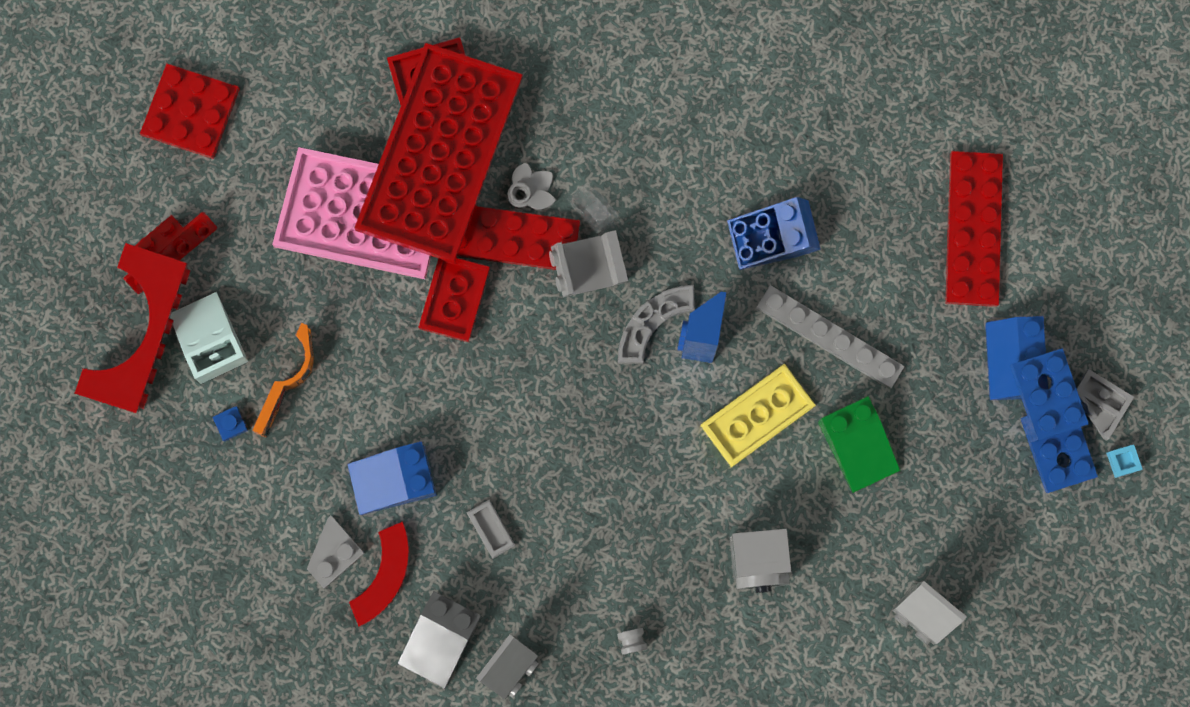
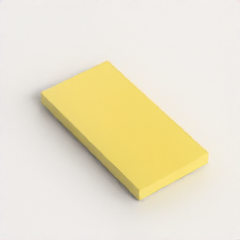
[700,364,816,468]

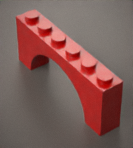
[74,243,191,413]

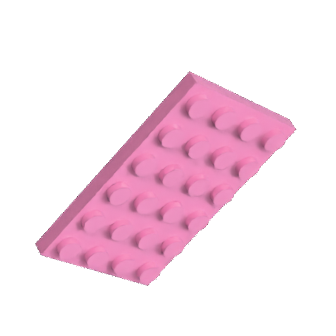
[272,147,431,279]

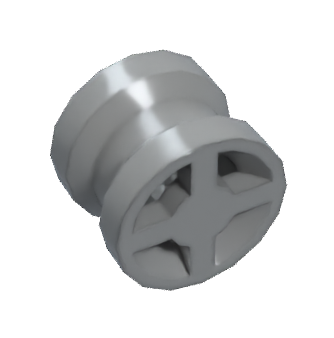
[617,628,648,655]

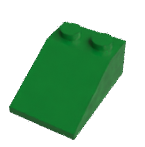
[818,396,900,493]

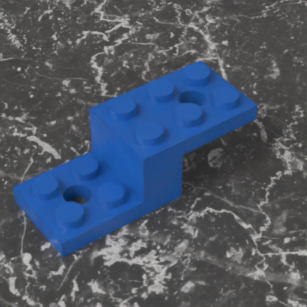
[1010,348,1098,493]

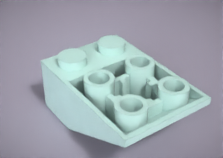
[170,292,249,384]

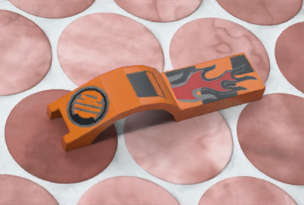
[252,323,314,438]

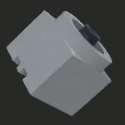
[730,529,791,593]

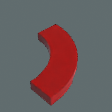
[349,522,409,627]

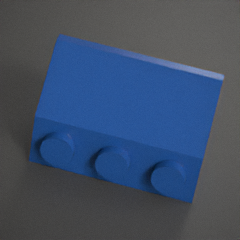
[985,316,1048,400]

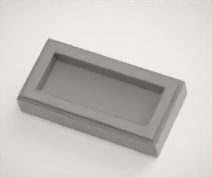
[467,500,516,559]

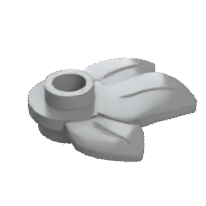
[507,162,555,210]

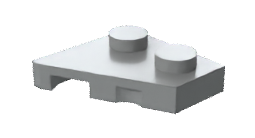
[1076,369,1134,441]
[307,515,365,589]

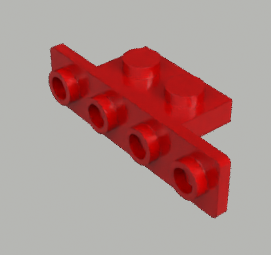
[124,212,217,294]

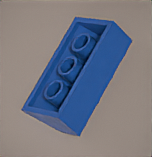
[678,292,726,363]

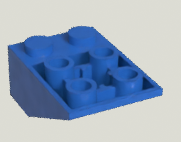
[727,197,821,270]

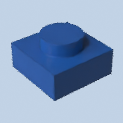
[213,406,248,442]

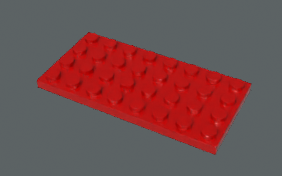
[354,43,523,263]

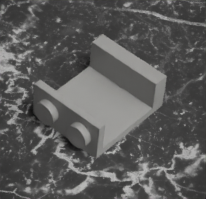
[549,230,628,298]

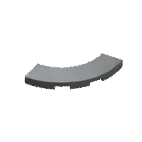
[617,285,695,364]

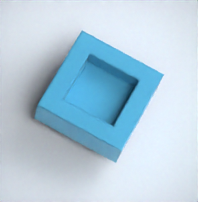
[1107,444,1143,478]

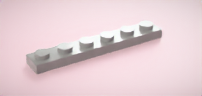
[756,285,905,389]

